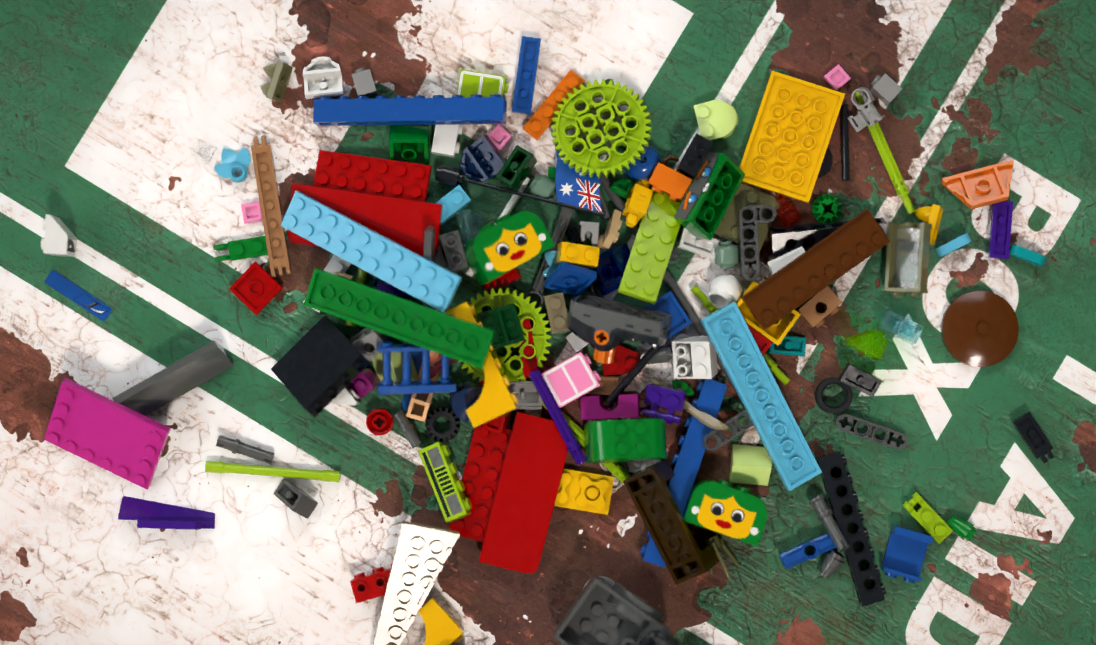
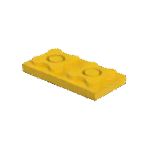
[554,468,614,515]

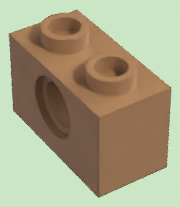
[796,286,842,328]

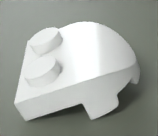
[303,57,344,99]

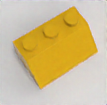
[736,281,801,345]

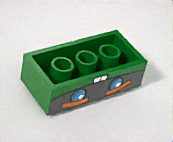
[674,151,745,240]

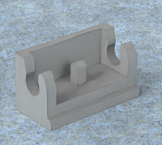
[579,221,599,247]
[507,381,542,410]

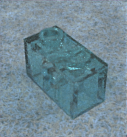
[877,310,924,345]

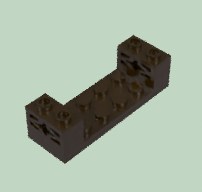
[623,459,719,585]

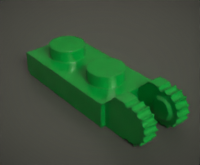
[213,236,268,262]

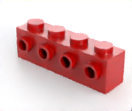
[350,564,392,603]

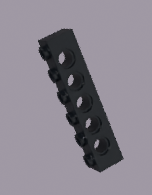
[769,217,887,257]

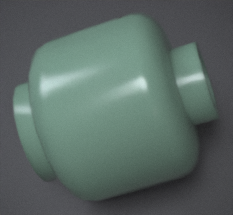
[529,175,556,203]
[714,240,739,269]

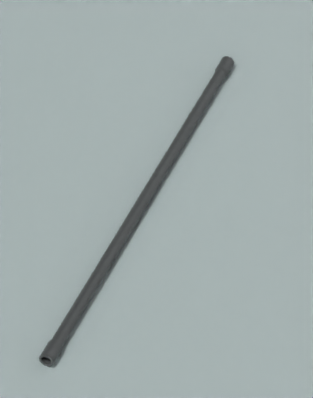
[588,148,737,393]

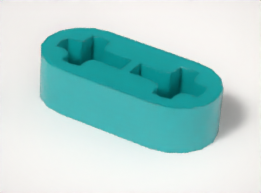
[1009,245,1046,267]

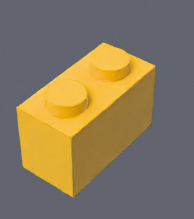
[555,242,600,269]

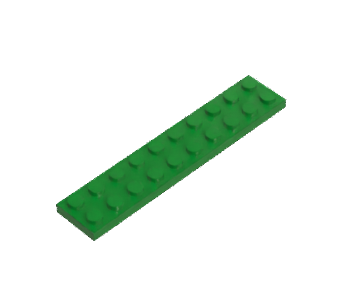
[303,268,496,369]

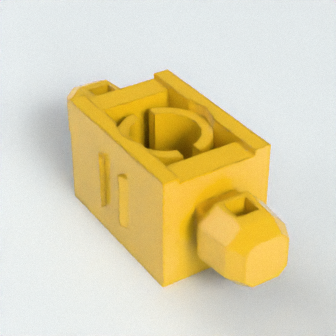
[622,179,653,228]

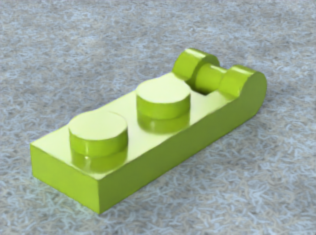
[902,492,953,544]

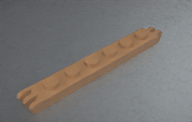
[251,135,291,277]

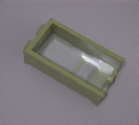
[884,222,932,297]

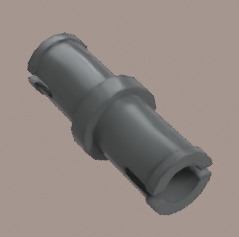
[392,410,423,448]

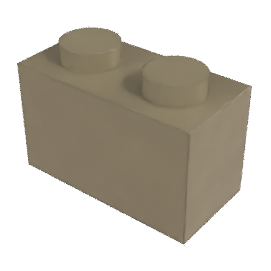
[544,292,570,335]

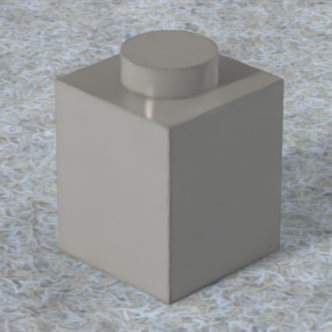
[352,68,378,97]
[870,73,902,105]

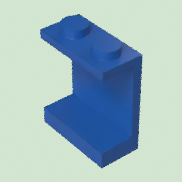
[881,525,933,584]

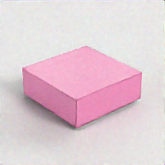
[823,64,851,91]
[487,124,513,151]
[241,201,263,224]

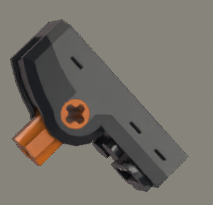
[567,294,673,364]

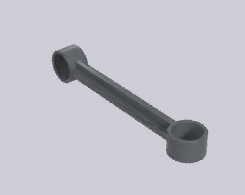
[524,207,575,308]

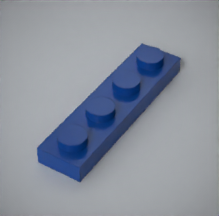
[512,36,541,115]

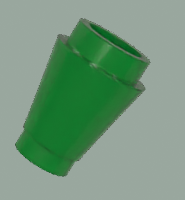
[947,515,977,541]

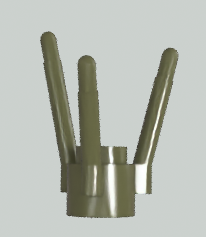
[703,535,740,579]

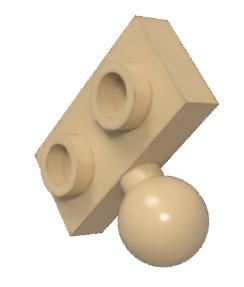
[597,209,622,250]

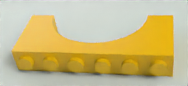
[446,302,519,428]
[418,596,464,645]

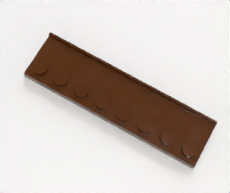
[741,208,890,331]

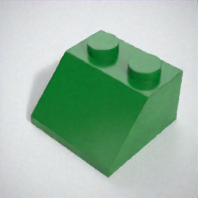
[389,125,429,165]

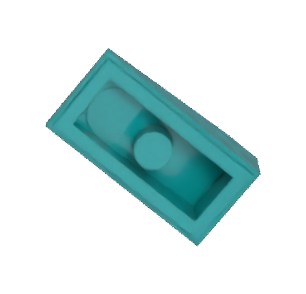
[766,336,806,357]

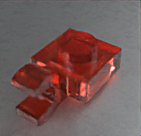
[775,194,801,227]

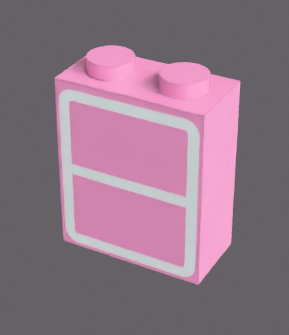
[541,352,601,408]

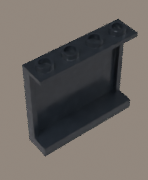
[271,315,371,417]

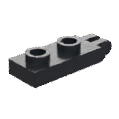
[1012,412,1054,464]

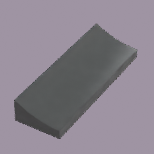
[112,340,234,416]

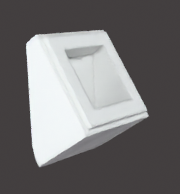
[565,332,588,353]

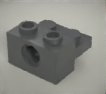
[434,230,469,273]

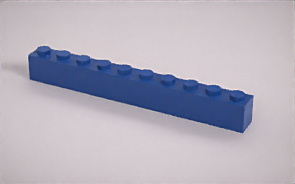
[313,94,507,126]
[640,379,728,568]

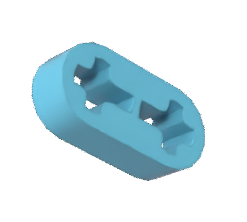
[935,233,972,258]

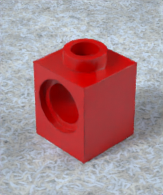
[483,411,511,434]

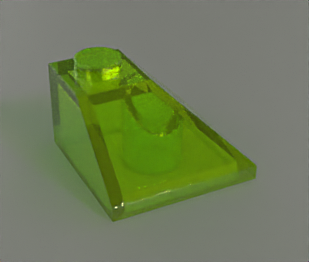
[841,330,889,360]

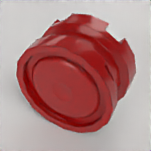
[366,408,394,435]

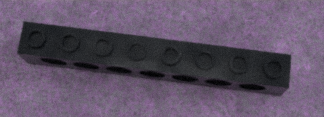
[815,451,886,606]

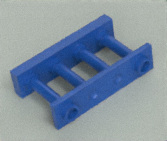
[376,341,456,395]

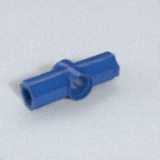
[779,532,836,569]

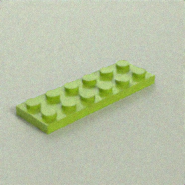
[618,189,682,304]

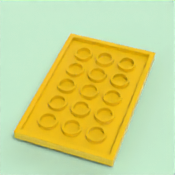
[739,71,845,203]

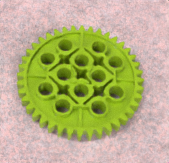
[551,79,652,179]
[457,287,552,382]

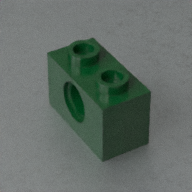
[496,145,537,191]

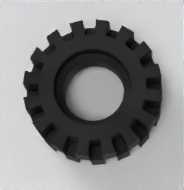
[425,407,460,442]

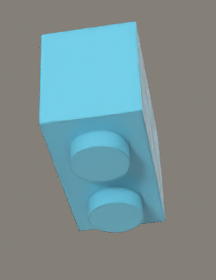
[435,185,472,225]

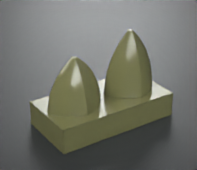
[261,61,293,104]

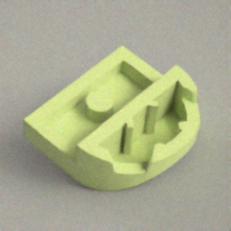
[694,100,738,141]

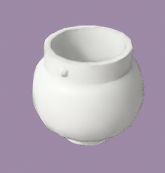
[708,275,742,309]

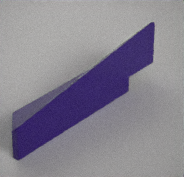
[118,496,215,530]

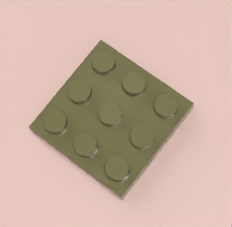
[714,183,782,252]

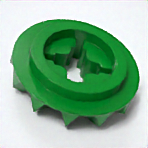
[812,194,843,223]

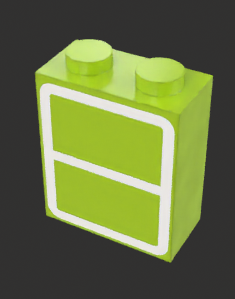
[456,69,509,98]

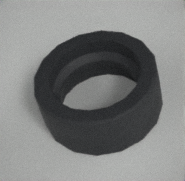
[815,377,853,414]

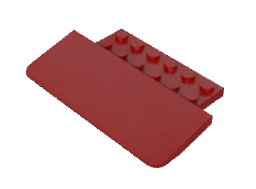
[287,150,443,259]
[449,412,572,574]

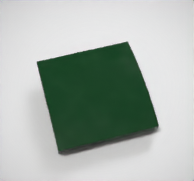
[476,303,525,349]

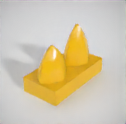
[914,204,944,246]

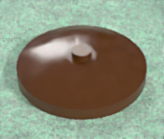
[941,291,1019,367]

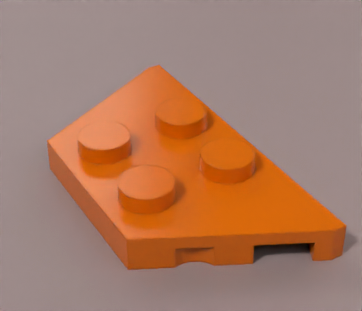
[941,160,1014,210]

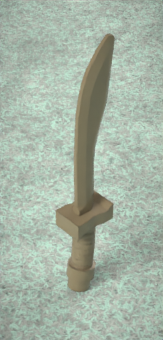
[650,376,728,430]

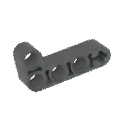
[738,205,776,282]

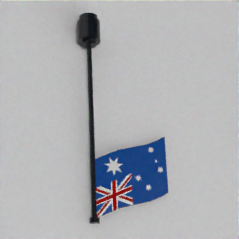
[435,145,606,219]

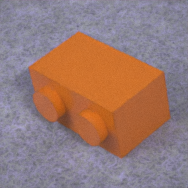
[648,162,693,202]

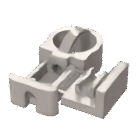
[848,87,885,132]

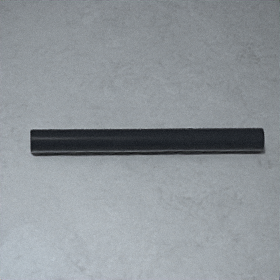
[841,104,850,181]
[605,346,660,406]

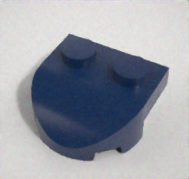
[460,135,505,182]
[450,381,484,423]

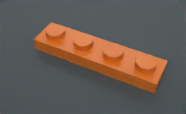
[522,70,585,141]

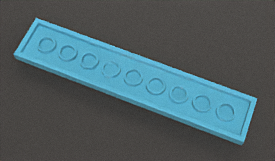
[280,191,462,313]
[700,302,822,491]

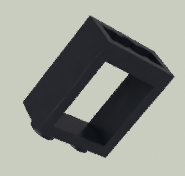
[676,133,714,180]

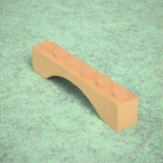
[406,308,451,422]

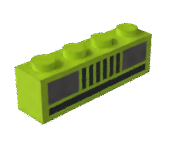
[418,442,472,523]

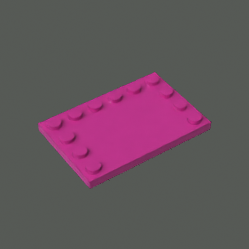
[44,378,171,489]

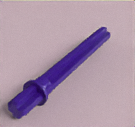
[529,369,586,465]

